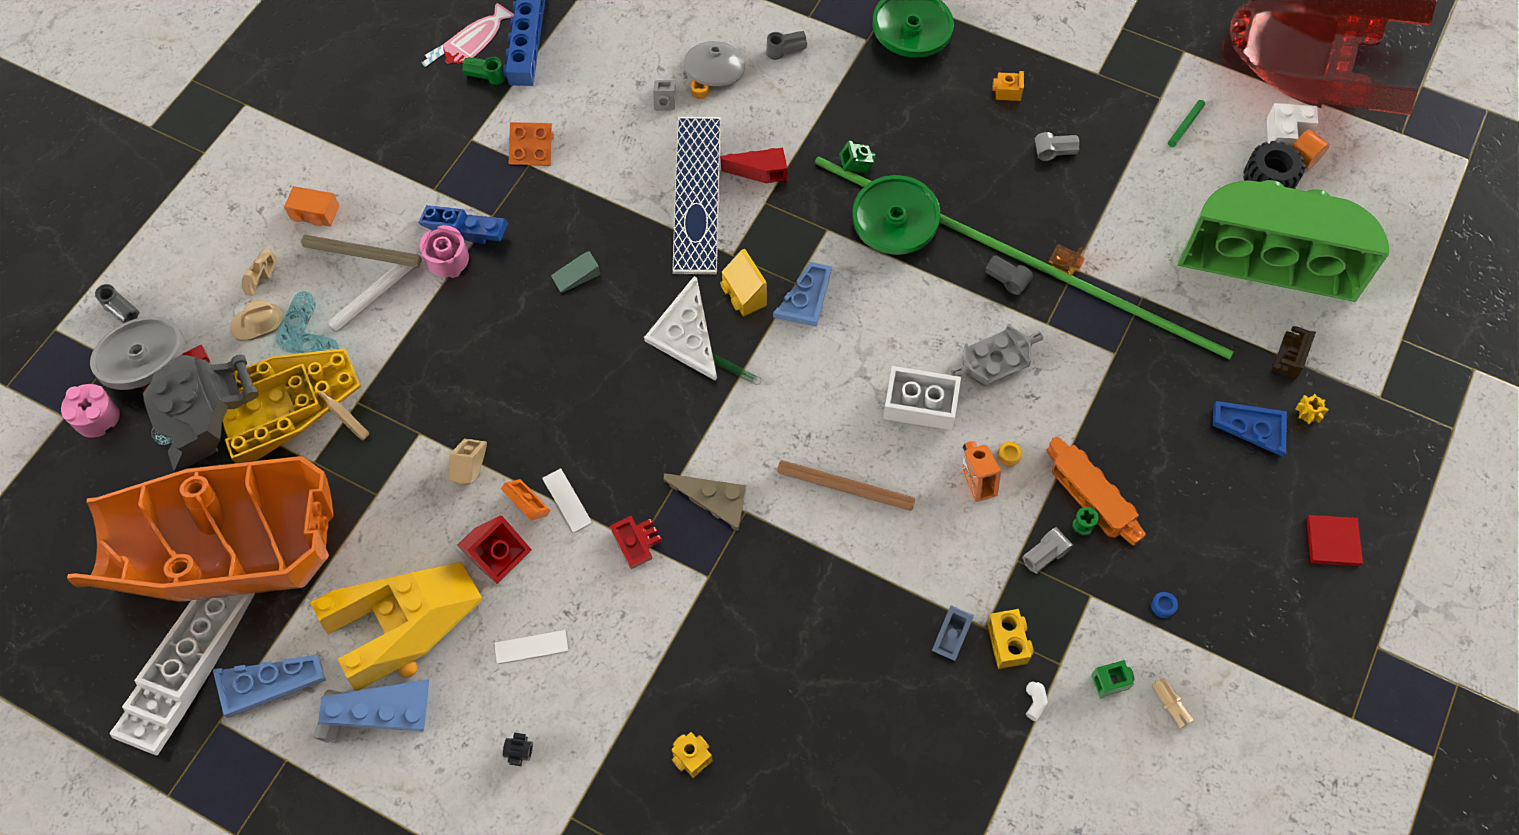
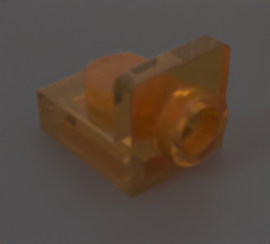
[1048,244,1085,275]

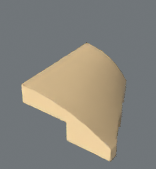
[242,249,277,296]

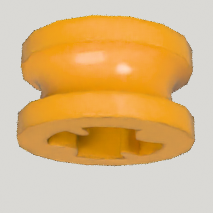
[690,80,709,99]

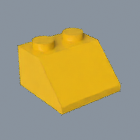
[720,249,767,317]

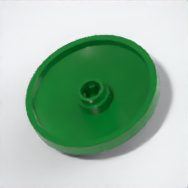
[872,0,954,57]
[853,175,940,255]

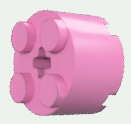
[420,226,469,278]
[61,384,120,438]

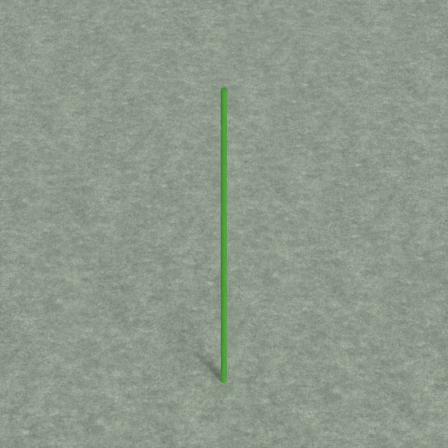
[815,156,1234,360]

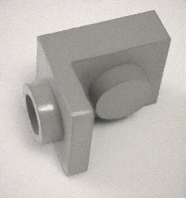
[653,80,676,110]

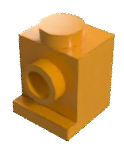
[992,71,1024,101]

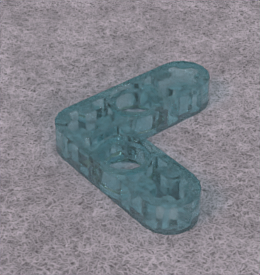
[275,291,340,354]

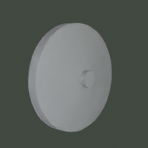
[90,316,184,390]

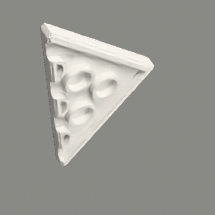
[644,276,717,380]

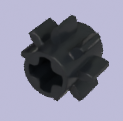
[502,732,533,767]

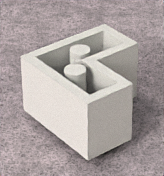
[1267,103,1319,146]

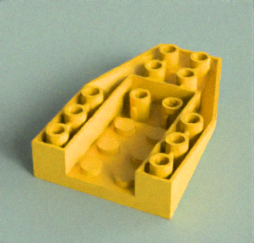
[222,348,361,464]

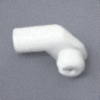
[1026,682,1048,721]

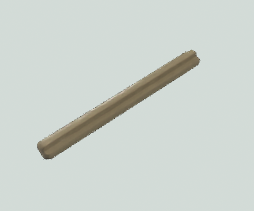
[300,235,422,267]

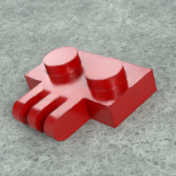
[610,516,662,569]

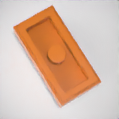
[501,479,550,521]

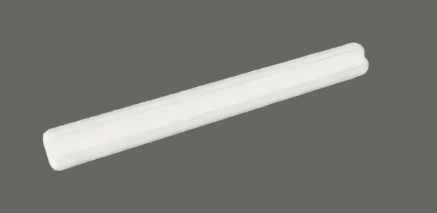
[328,264,414,331]

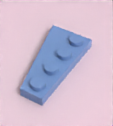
[213,655,326,718]
[318,679,429,732]

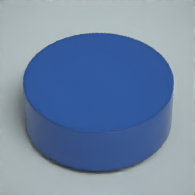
[1151,592,1178,618]

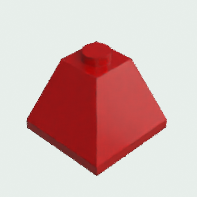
[457,515,532,584]

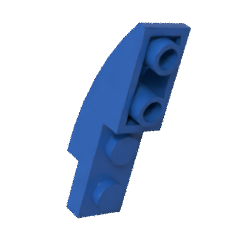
[418,205,508,244]

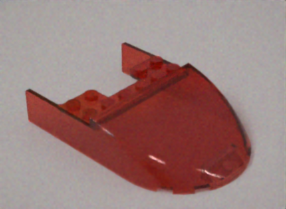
[1230,0,1437,115]

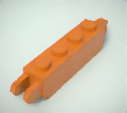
[1047,437,1146,546]

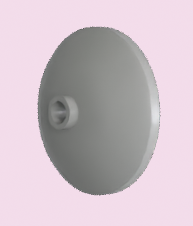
[684,41,745,86]

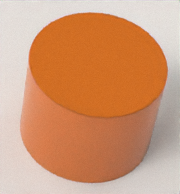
[1292,129,1330,170]

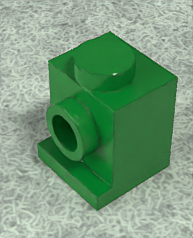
[839,140,875,173]
[1091,660,1135,699]

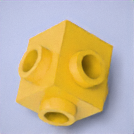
[671,732,713,778]

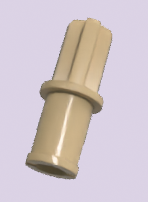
[1152,678,1194,728]

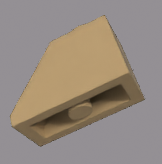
[449,438,487,485]

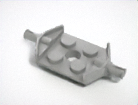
[951,325,1043,385]

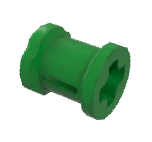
[1072,507,1098,536]

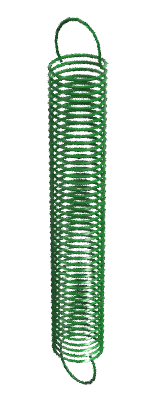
[712,353,761,385]

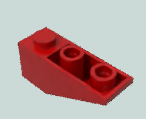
[720,147,787,184]

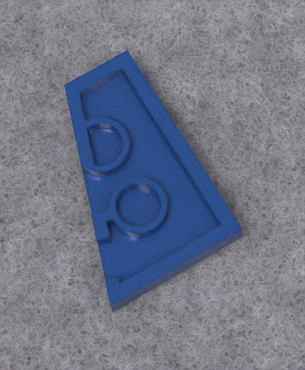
[1213,401,1287,457]

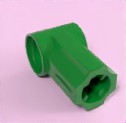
[462,57,506,85]

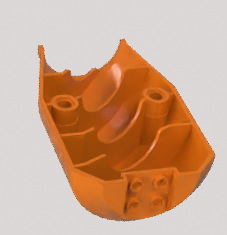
[67,456,333,602]

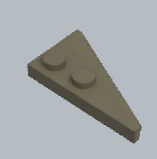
[664,474,746,531]

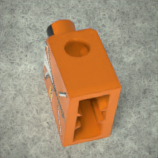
[962,441,1001,502]

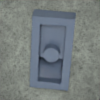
[932,605,974,661]

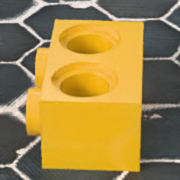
[986,609,1033,669]

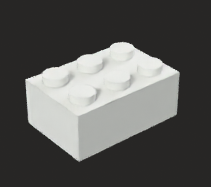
[883,366,961,430]

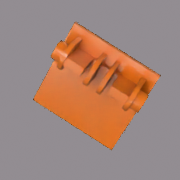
[509,122,554,166]

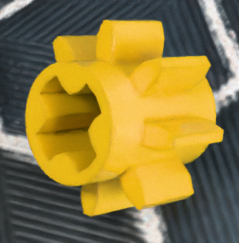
[1295,394,1328,424]

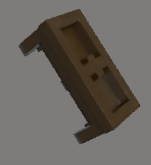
[1272,326,1316,379]

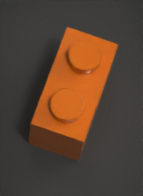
[284,186,339,227]

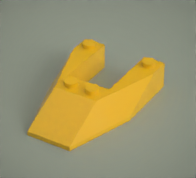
[310,562,483,691]

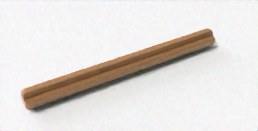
[777,460,915,511]

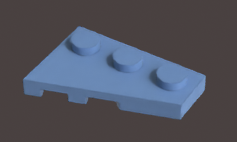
[773,262,832,327]

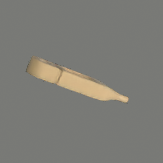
[320,391,369,440]

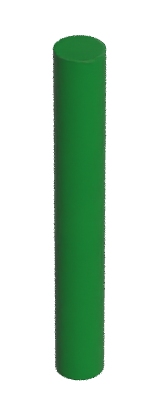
[1168,100,1205,147]

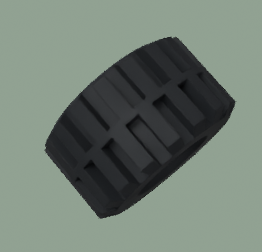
[1243,141,1305,189]

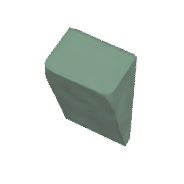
[551,251,600,293]

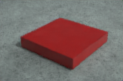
[1306,515,1363,566]

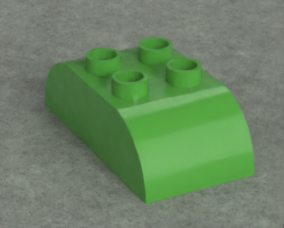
[1177,180,1389,302]

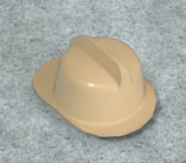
[230,300,284,341]

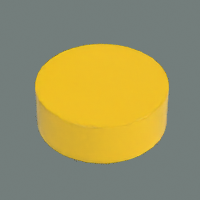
[998,442,1022,466]

